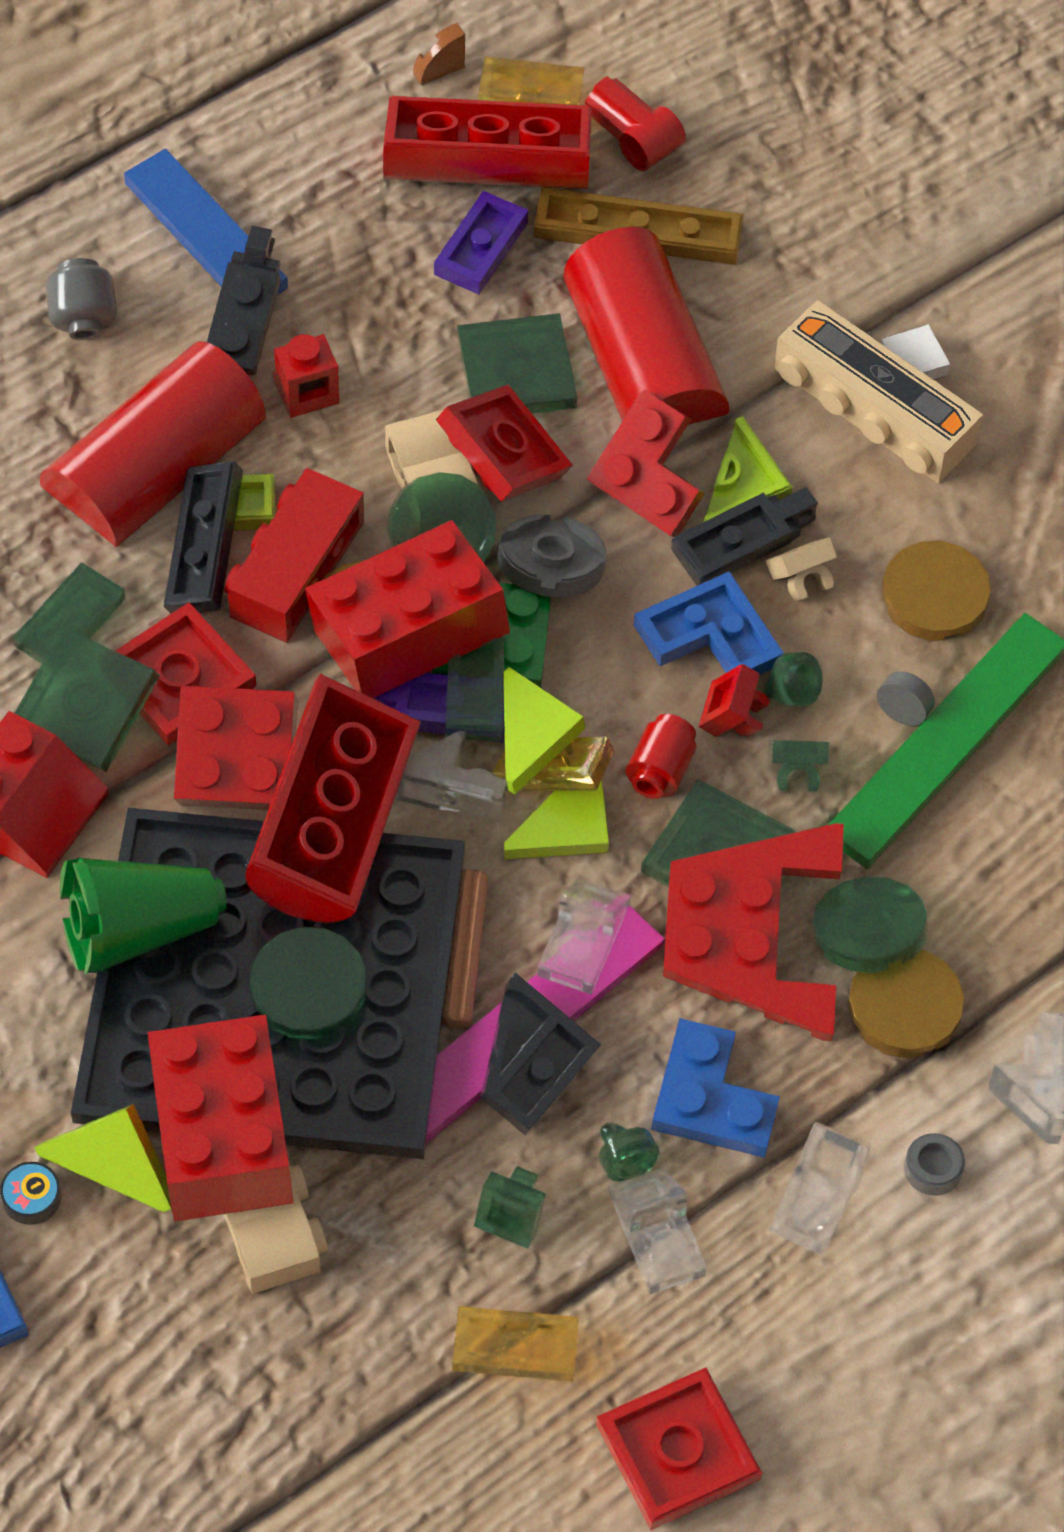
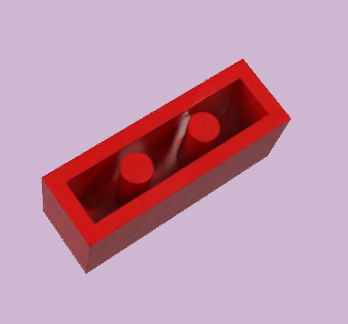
[224,467,364,643]

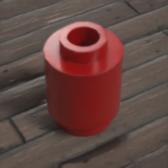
[625,714,697,799]

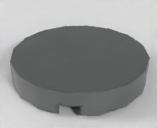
[497,514,606,597]

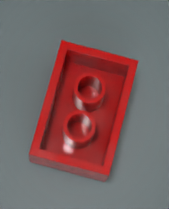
[305,520,510,698]
[147,1014,294,1222]

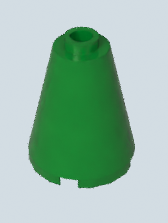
[60,857,226,974]

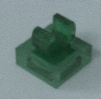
[768,740,829,792]
[474,1166,546,1249]

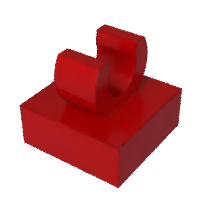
[698,664,770,737]

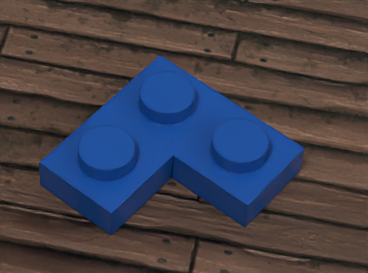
[633,572,784,675]
[651,1018,780,1158]

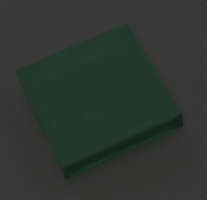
[457,313,578,413]
[14,627,160,772]
[641,779,796,886]

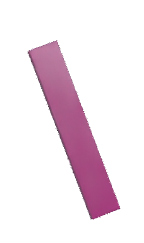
[426,901,665,1143]

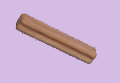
[442,869,488,1029]

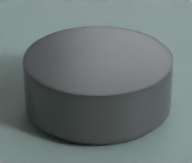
[877,671,935,726]
[904,1133,965,1196]

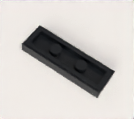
[163,461,243,614]

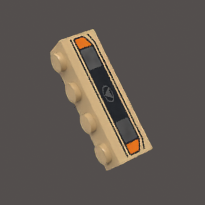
[774,300,984,484]

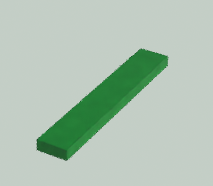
[828,612,1064,870]

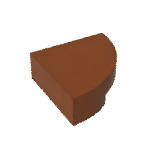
[413,23,465,85]

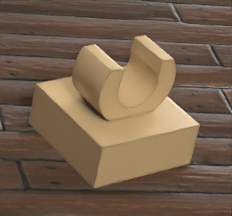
[765,537,837,601]

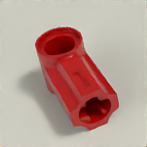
[585,76,686,171]

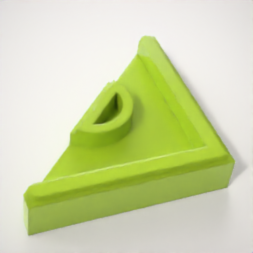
[703,416,793,522]
[503,667,586,795]
[504,753,609,860]
[34,1104,172,1212]

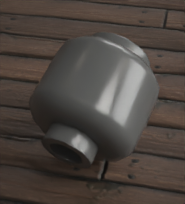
[46,258,117,340]

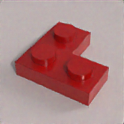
[586,389,705,537]

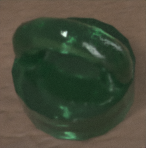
[764,652,823,707]
[598,1122,660,1182]

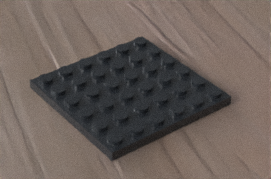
[71,808,465,1159]

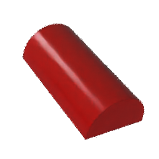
[383,96,592,190]
[563,227,730,425]
[40,341,266,548]
[245,673,421,922]

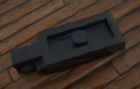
[207,226,281,376]
[671,487,818,586]

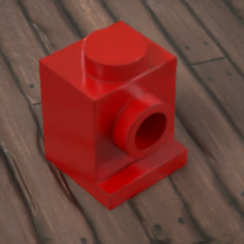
[272,334,340,418]

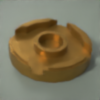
[881,540,991,641]
[847,946,964,1058]

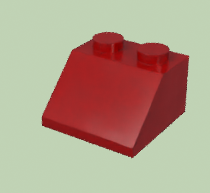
[0,711,109,878]

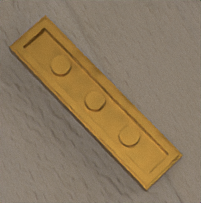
[534,187,744,265]

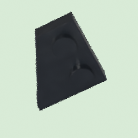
[480,972,601,1135]

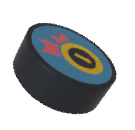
[0,1162,62,1225]

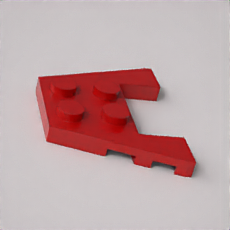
[663,823,844,1041]

